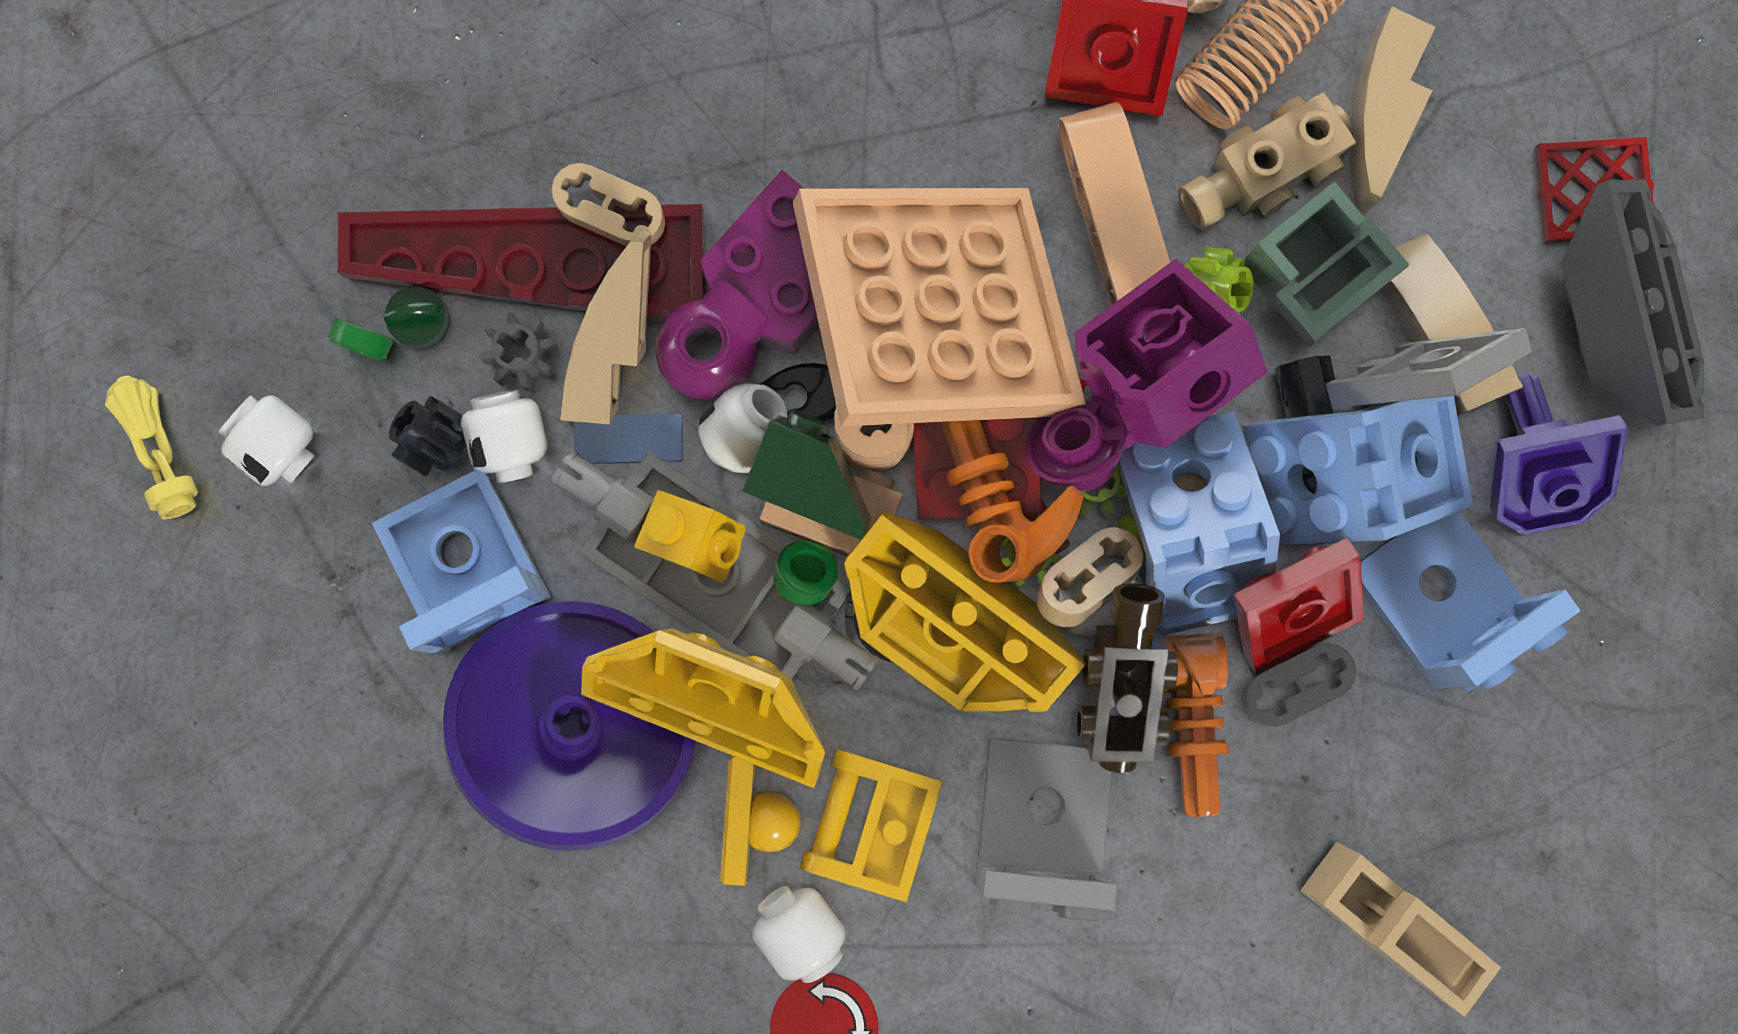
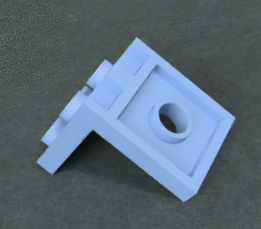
[1242,396,1473,545]
[1117,411,1280,636]
[372,470,552,655]
[1361,511,1581,691]

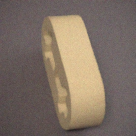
[551,163,665,247]
[1036,527,1144,627]

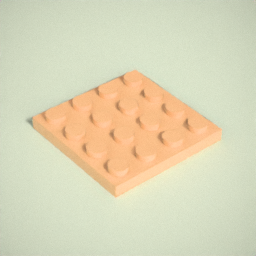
[793,188,1086,426]

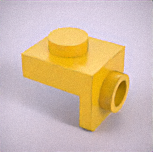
[634,490,746,583]

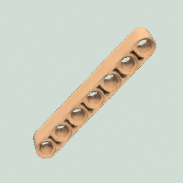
[1058,102,1216,492]

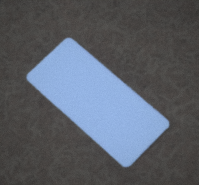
[573,413,683,463]

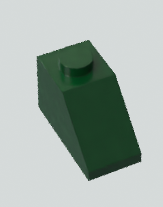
[742,410,871,540]

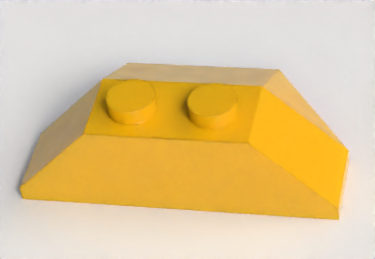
[844,511,1085,712]
[581,628,825,788]

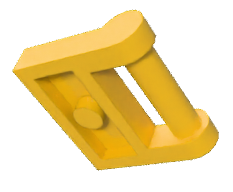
[799,749,943,903]

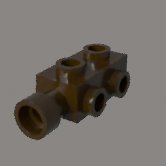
[1075,583,1178,773]

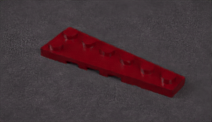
[337,204,705,322]

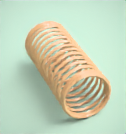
[1175,0,1346,129]

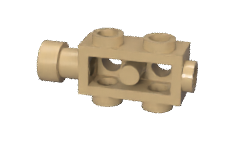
[1178,92,1356,230]

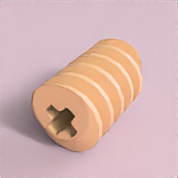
[834,407,914,474]

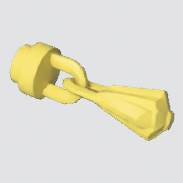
[105,375,198,520]

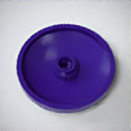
[443,601,696,851]

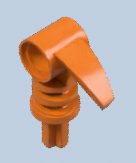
[941,420,1084,583]
[1163,633,1229,817]

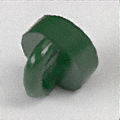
[383,286,449,349]

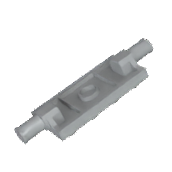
[551,450,880,691]

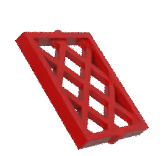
[1535,137,1654,243]

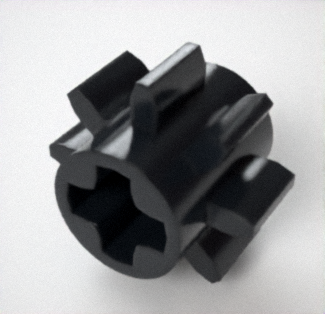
[389,396,466,476]

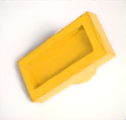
[720,756,801,886]

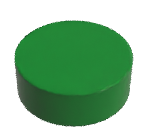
[328,317,394,361]
[773,540,838,605]

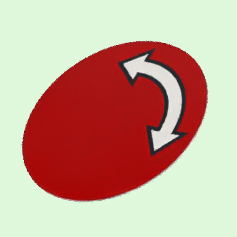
[770,973,879,1034]

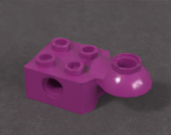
[655,169,819,400]
[1025,259,1268,491]

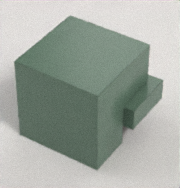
[1244,182,1410,346]

